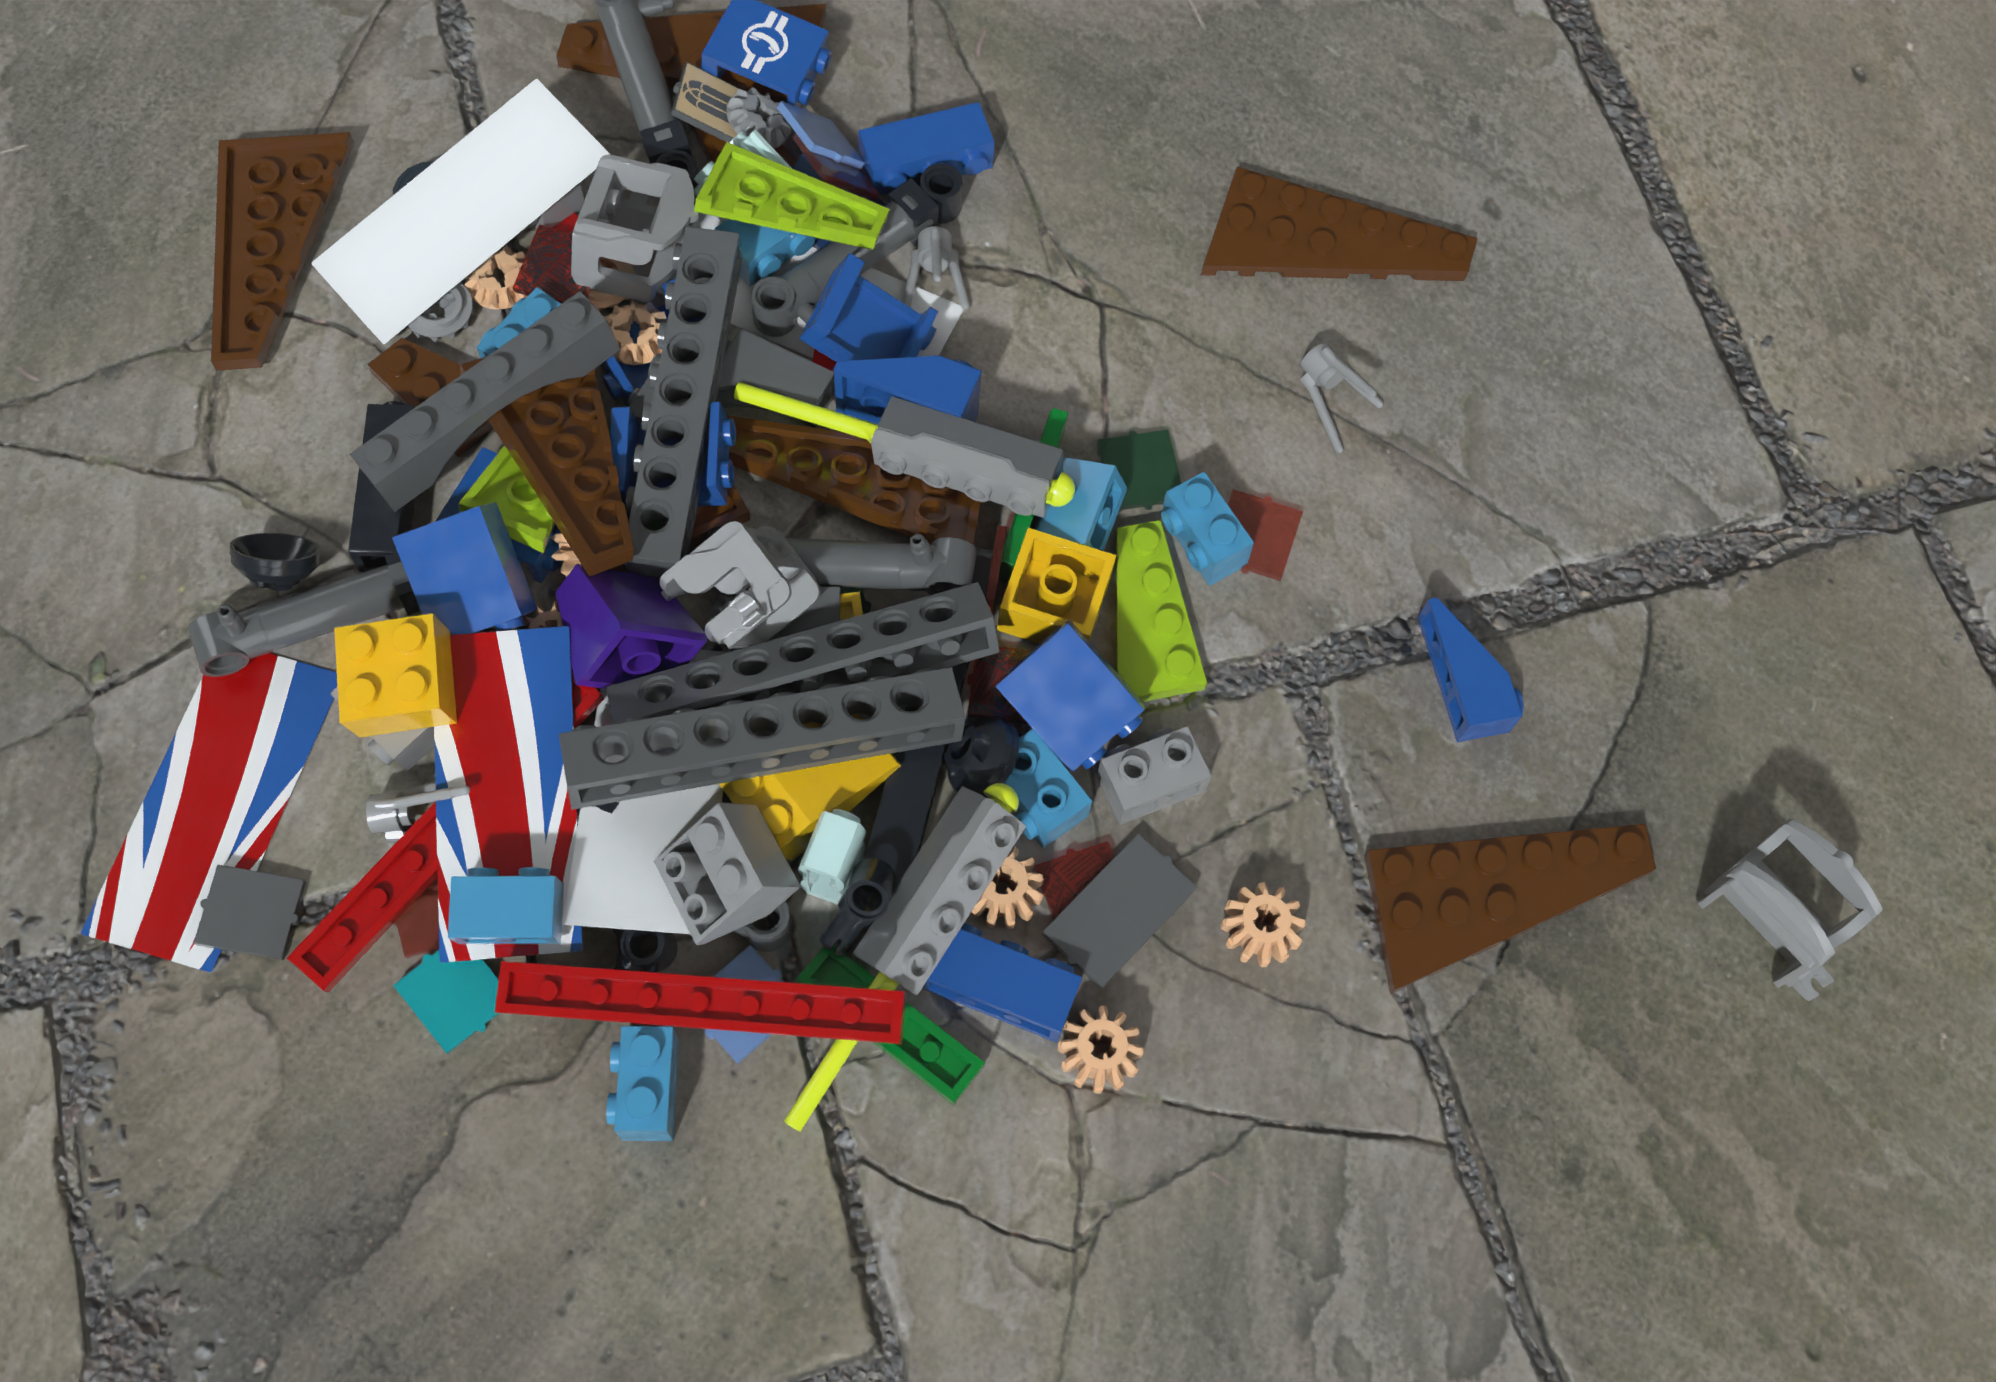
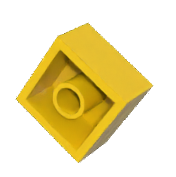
[997,528,1117,644]
[334,613,457,738]

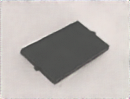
[1042,834,1197,989]

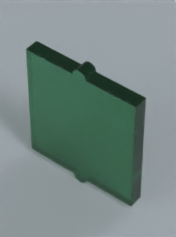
[1097,430,1182,511]

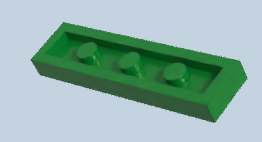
[796,945,985,1106]

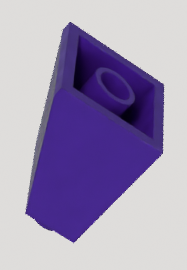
[556,564,707,689]

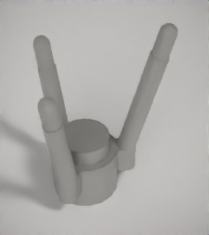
[902,226,970,310]
[1300,343,1383,453]
[366,782,470,843]

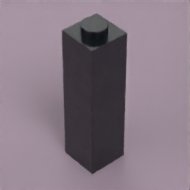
[348,401,415,572]

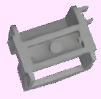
[571,154,699,302]
[659,521,821,649]
[1697,819,1883,1001]

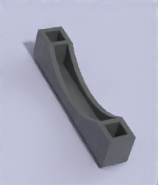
[350,291,620,512]

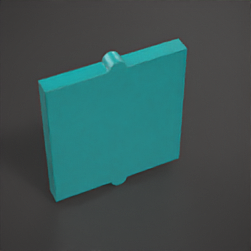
[393,950,500,1054]

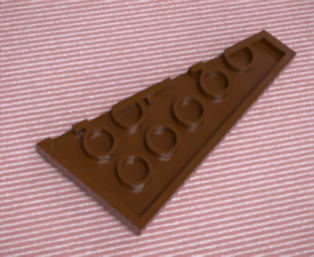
[556,3,826,108]
[211,132,354,371]
[1201,167,1478,281]
[460,356,634,576]
[727,415,981,545]
[1364,824,1656,995]

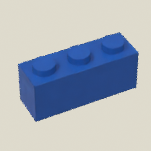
[858,102,994,196]
[922,923,1082,1043]

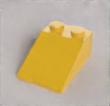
[719,713,901,861]

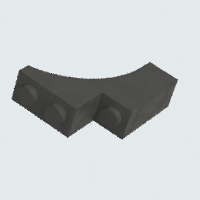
[626,328,835,428]

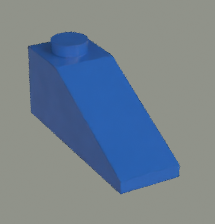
[1417,598,1524,742]

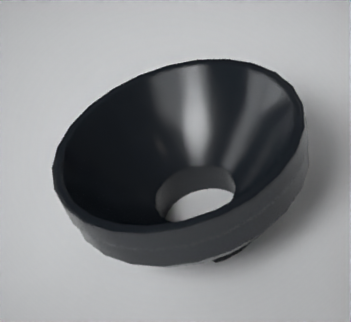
[229,533,320,591]
[944,716,1019,798]

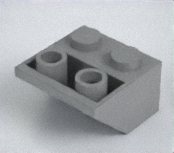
[654,803,801,945]

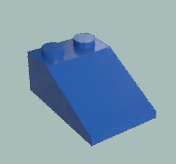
[834,356,982,424]

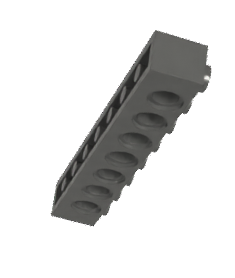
[625,226,743,578]
[606,582,1000,751]
[559,667,966,810]

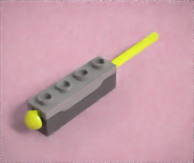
[734,382,1075,518]
[784,783,1026,1132]

